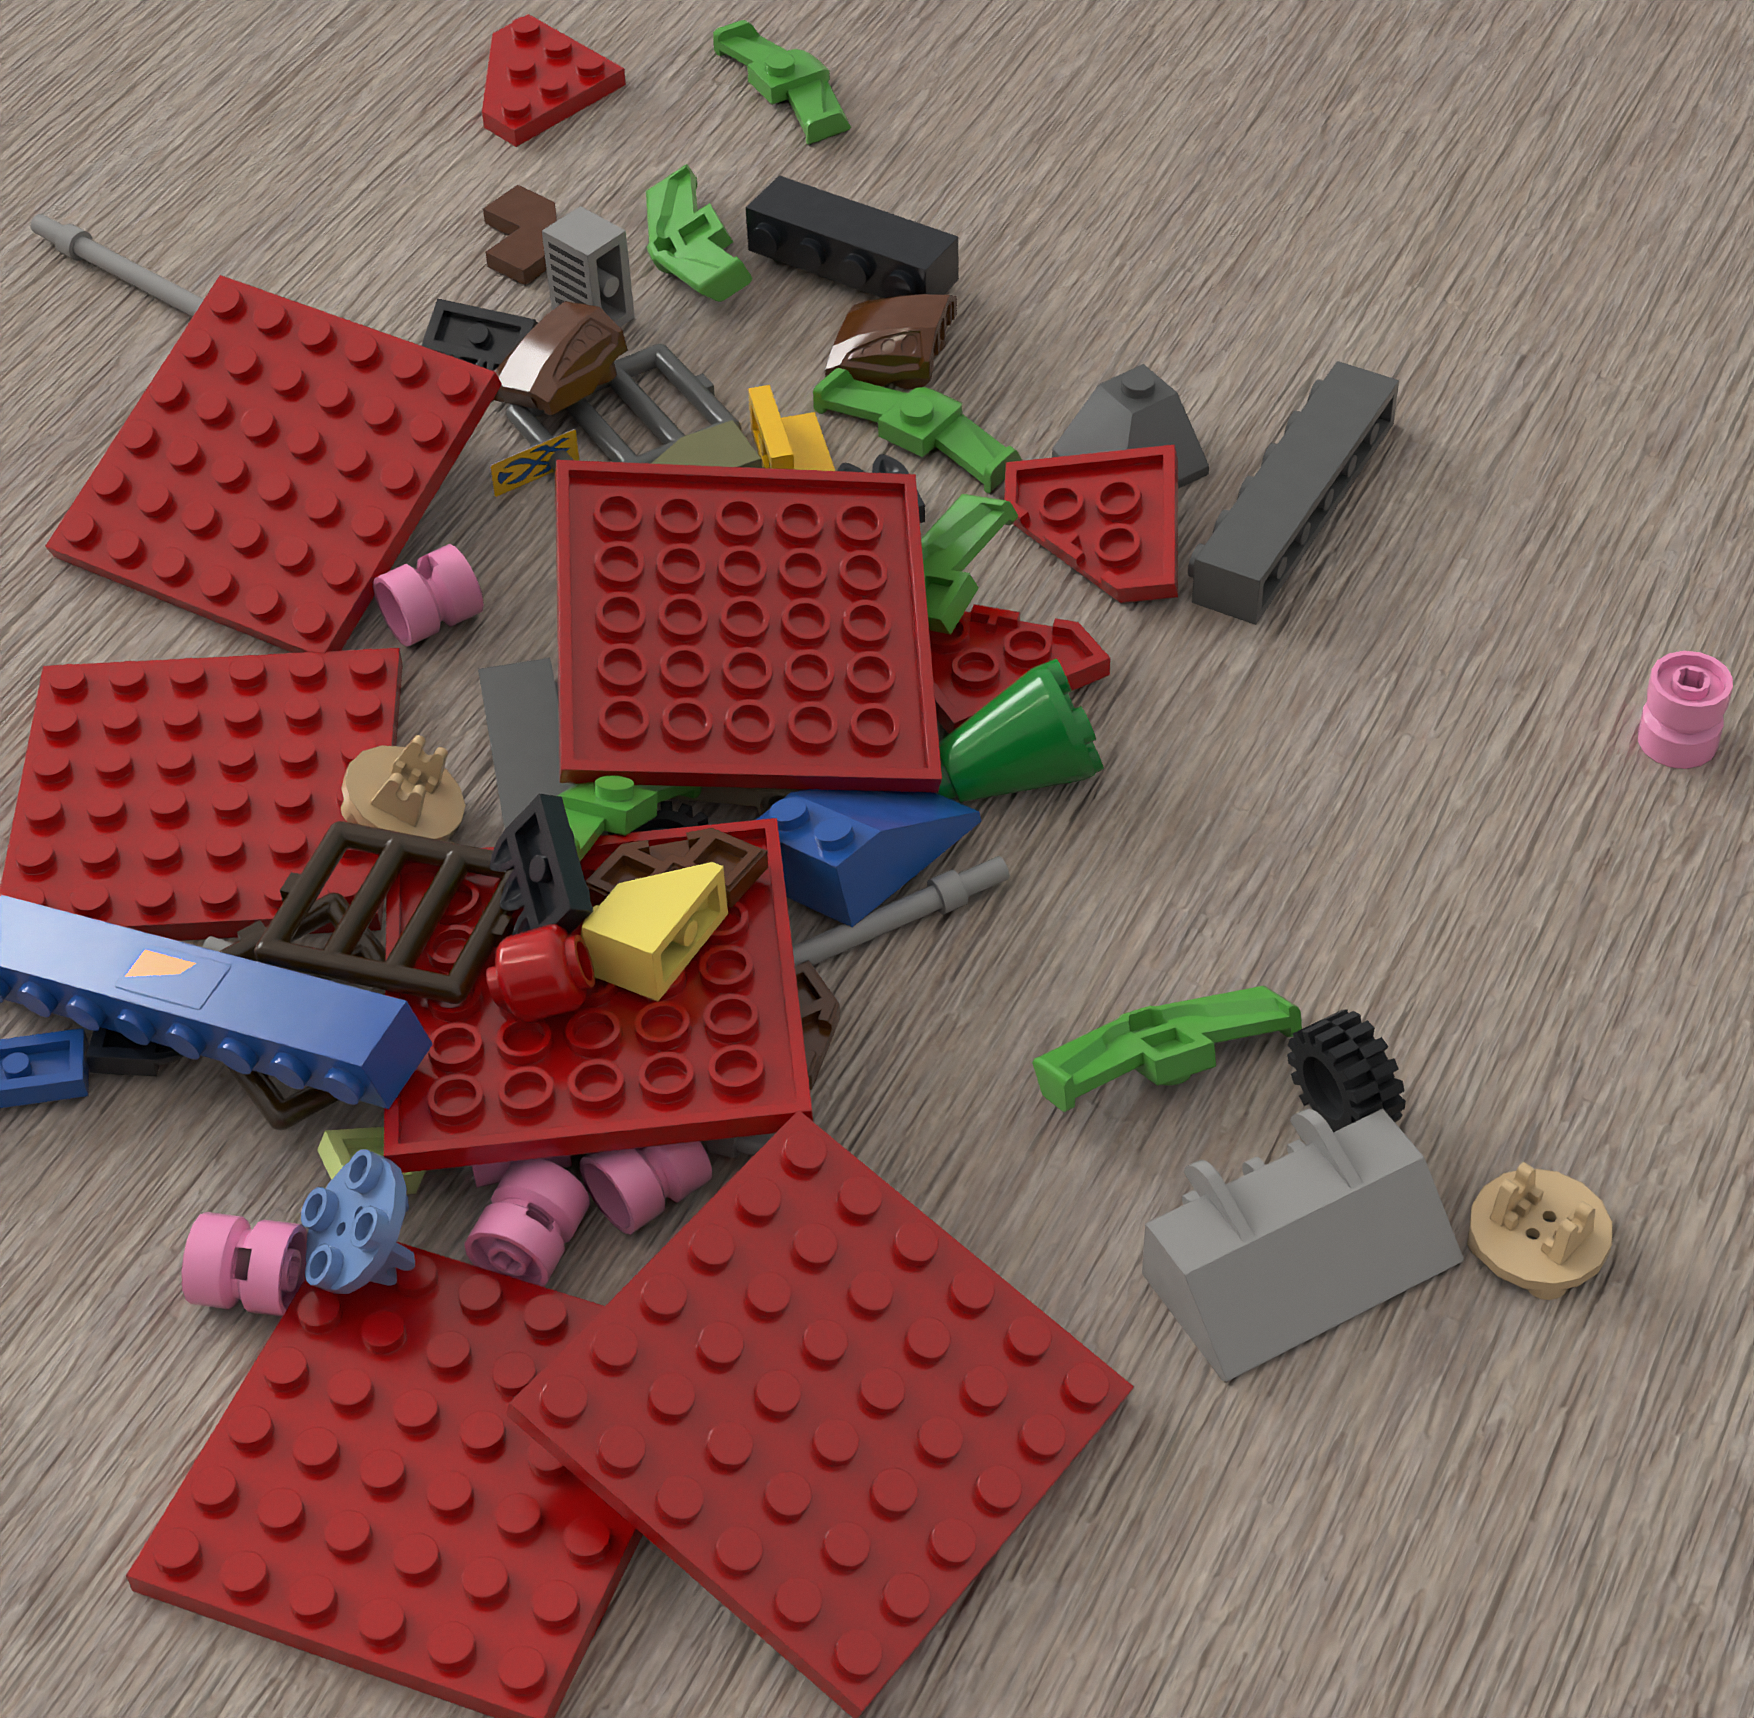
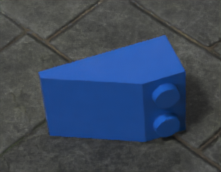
[756,789,982,927]

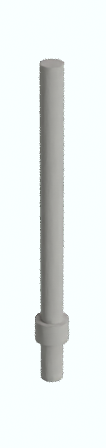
[31,214,204,317]
[792,856,1010,966]

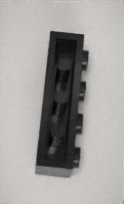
[745,175,959,298]

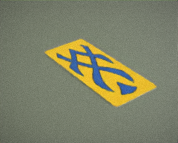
[490,429,579,497]

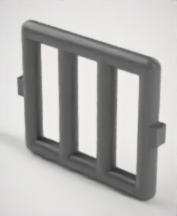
[506,344,742,472]

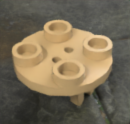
[341,735,465,841]
[1467,1162,1612,1300]

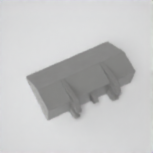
[1142,1108,1464,1382]

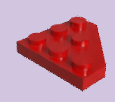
[482,14,626,147]
[1004,444,1178,603]
[929,604,1111,734]

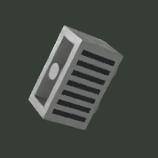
[542,206,635,327]

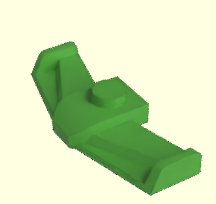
[713,20,851,145]
[646,164,752,302]
[813,368,1023,493]
[921,494,1018,635]
[557,776,702,861]
[1032,985,1302,1112]

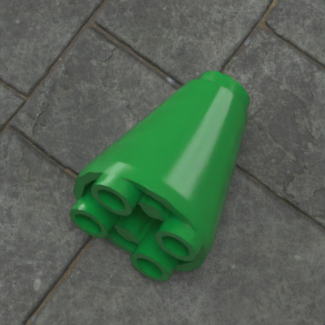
[937,658,1104,802]

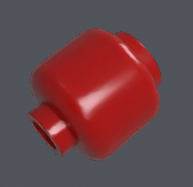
[486,924,595,1023]

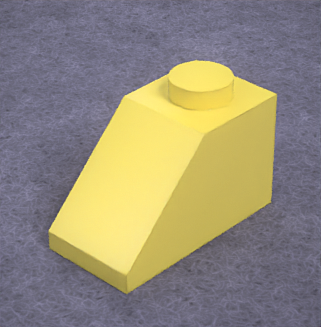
[581,862,728,1001]

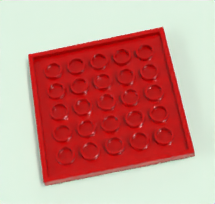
[45,275,502,654]
[555,460,942,792]
[0,648,403,941]
[384,818,813,1173]
[506,1110,1134,1718]
[126,1242,643,1718]

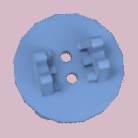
[301,1149,415,1294]

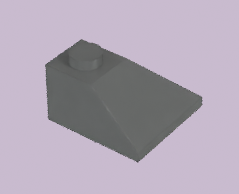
[1052,364,1209,489]

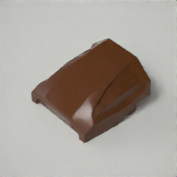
[825,294,957,389]
[492,301,628,415]

